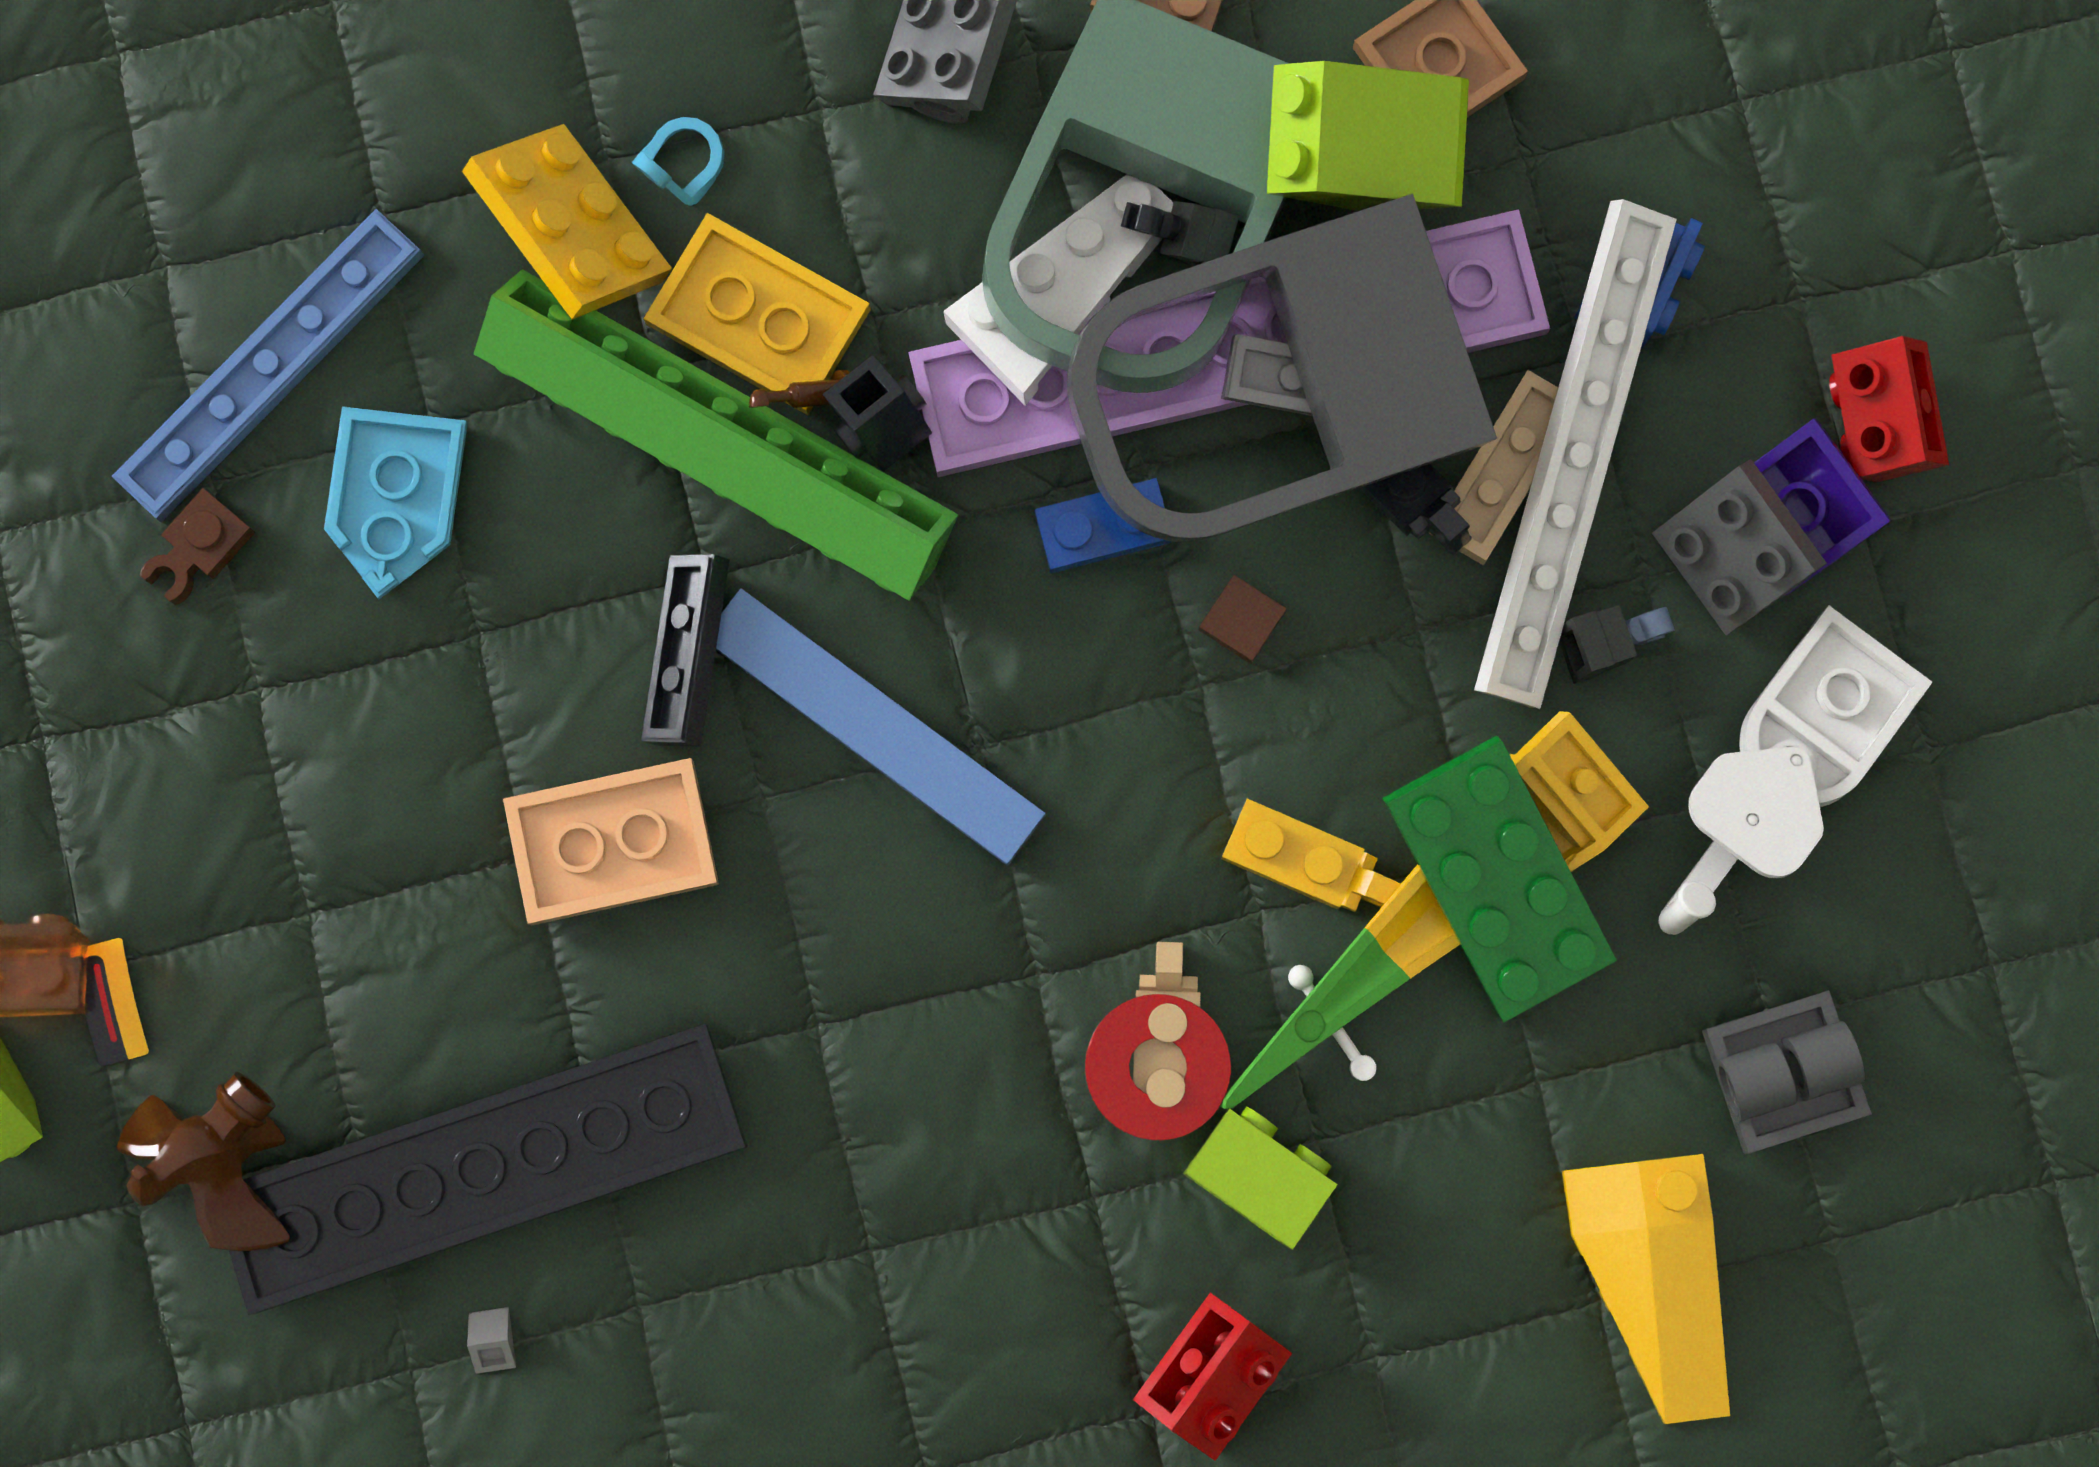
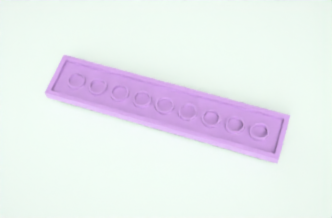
[908,209,1550,477]

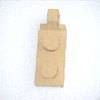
[1133,942,1201,1107]

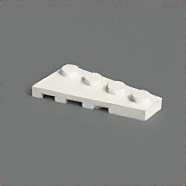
[944,174,1173,406]

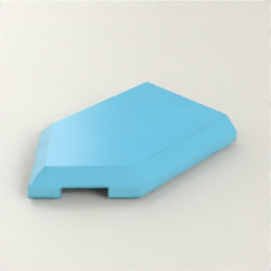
[324,407,468,599]

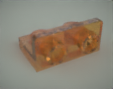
[0,914,89,1017]

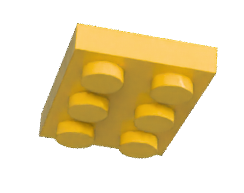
[462,124,672,320]
[643,213,871,415]

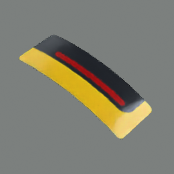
[73,938,149,1066]

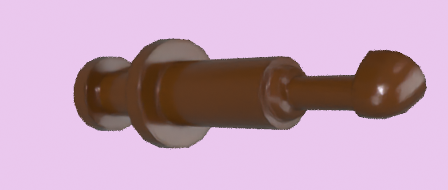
[749,370,850,408]

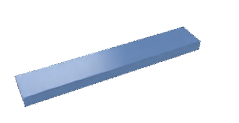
[112,209,424,523]
[716,588,1046,866]

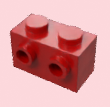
[1829,336,1949,482]
[1133,1292,1292,1461]

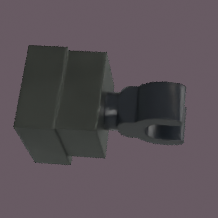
[1120,201,1239,266]

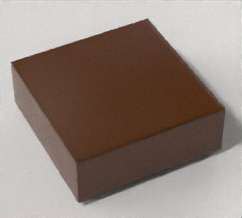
[1199,575,1287,664]

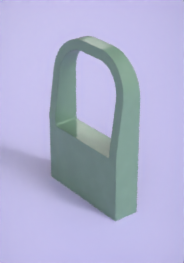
[982,0,1289,393]

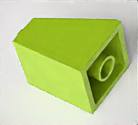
[1267,61,1469,211]

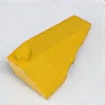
[1562,1154,1730,1424]

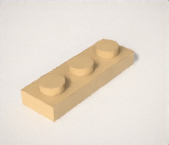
[1429,370,1558,566]

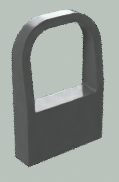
[1067,194,1497,542]

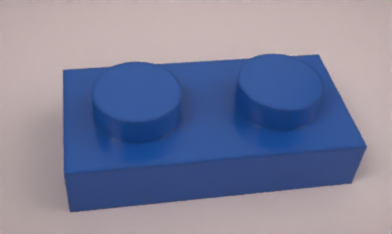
[1035,478,1172,574]

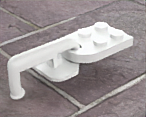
[1659,605,1932,935]

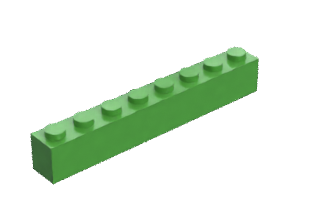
[474,269,958,601]

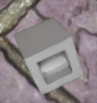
[467,1307,516,1374]

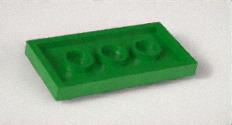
[1382,735,1617,1022]

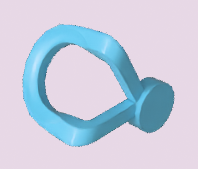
[632,117,725,206]

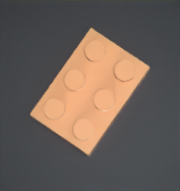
[503,758,719,926]

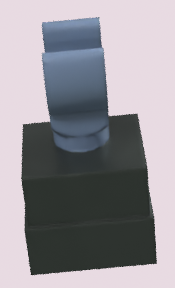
[1559,605,1675,684]

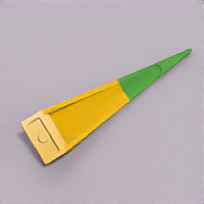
[1220,711,1649,1109]

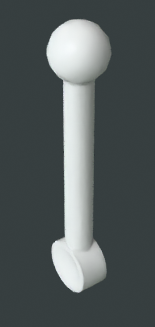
[1288,965,1376,1081]

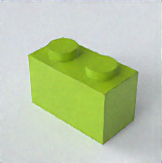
[1183,1106,1338,1250]

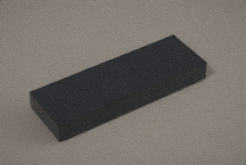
[641,554,730,747]

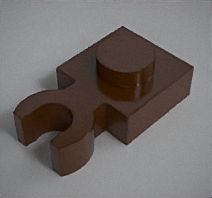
[139,488,255,605]

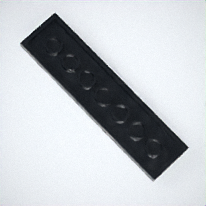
[229,1024,747,1315]

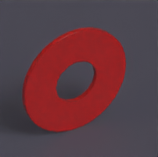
[1085,994,1231,1140]

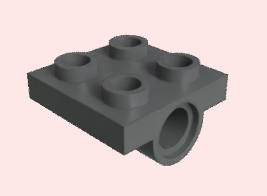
[873,0,1017,124]
[1652,459,1827,635]
[1702,990,1872,1154]

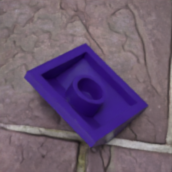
[1754,418,1892,596]

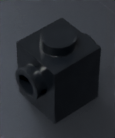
[823,355,932,472]

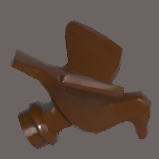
[116,1072,290,1252]

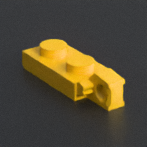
[1221,799,1401,912]

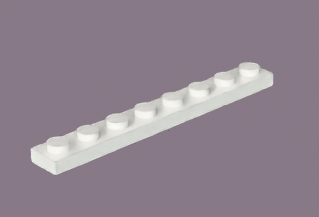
[1474,199,1677,709]

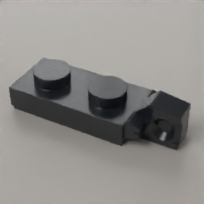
[1320,442,1472,555]

